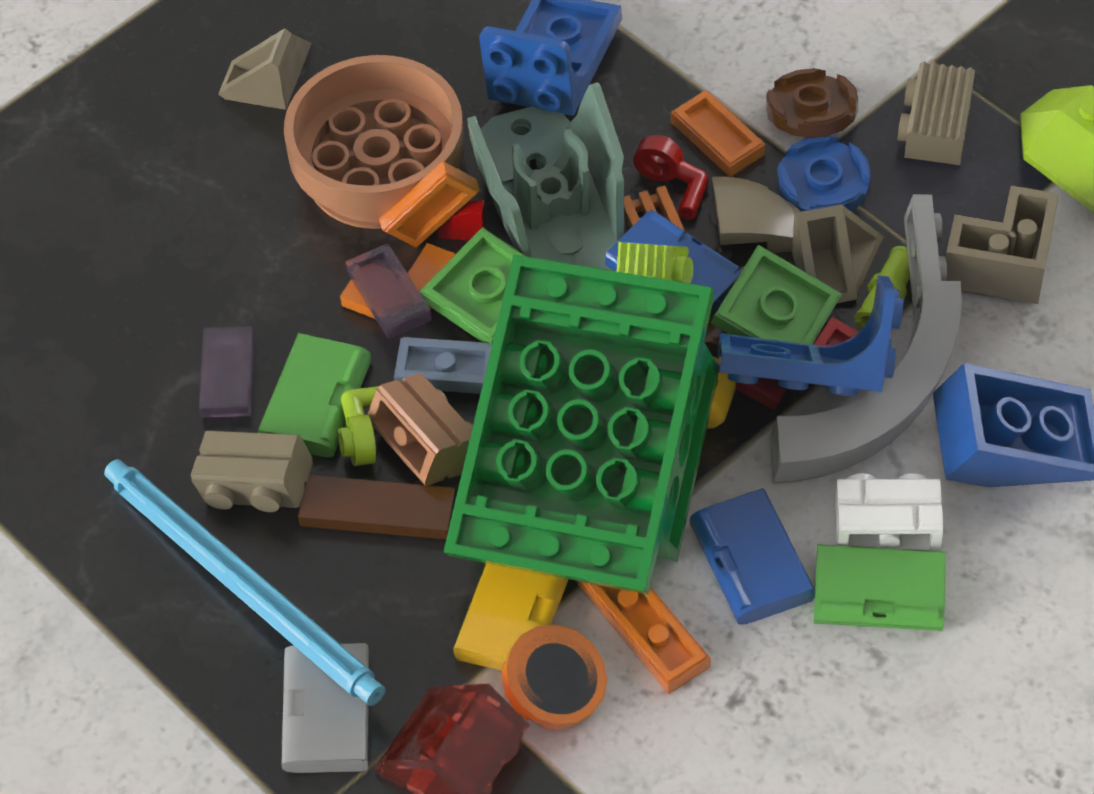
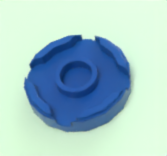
[777,136,871,212]

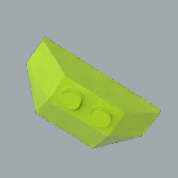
[1019,85,1094,213]

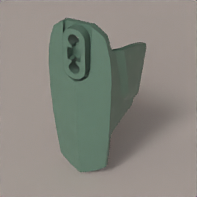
[467,83,624,271]

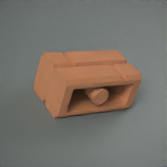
[368,373,473,486]

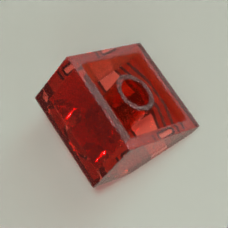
[374,683,530,794]

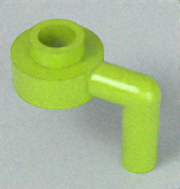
[338,386,379,466]

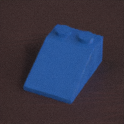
[933,363,1094,487]

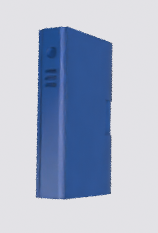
[605,210,743,319]
[690,488,815,625]

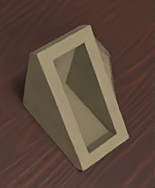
[218,28,312,110]
[792,204,884,303]

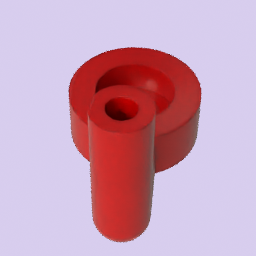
[633,135,709,220]

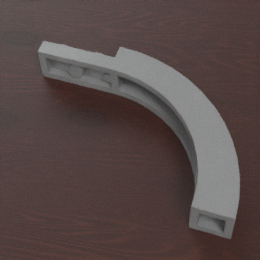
[769,194,962,483]

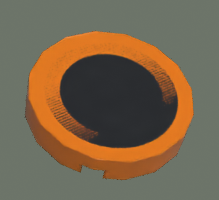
[501,624,607,730]

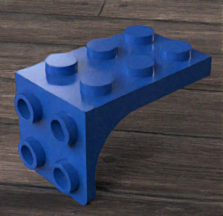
[479,0,622,116]
[717,275,903,396]

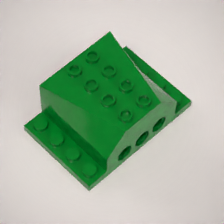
[444,254,719,594]

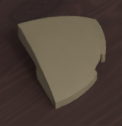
[711,177,800,253]

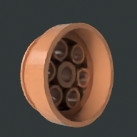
[284,55,465,229]

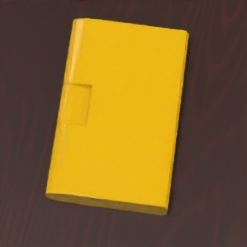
[453,563,568,671]

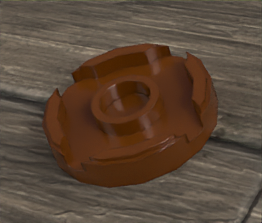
[766,68,858,138]

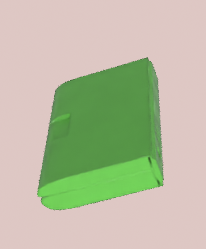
[258,333,372,457]
[814,544,946,631]

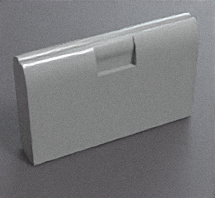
[282,643,369,773]

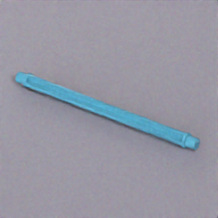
[104,459,385,706]

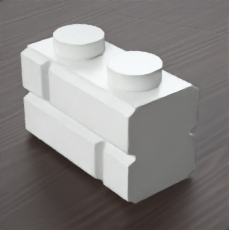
[835,473,943,551]

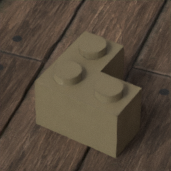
[946,186,1059,304]

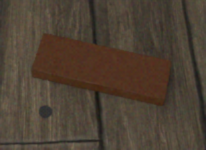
[298,475,456,540]

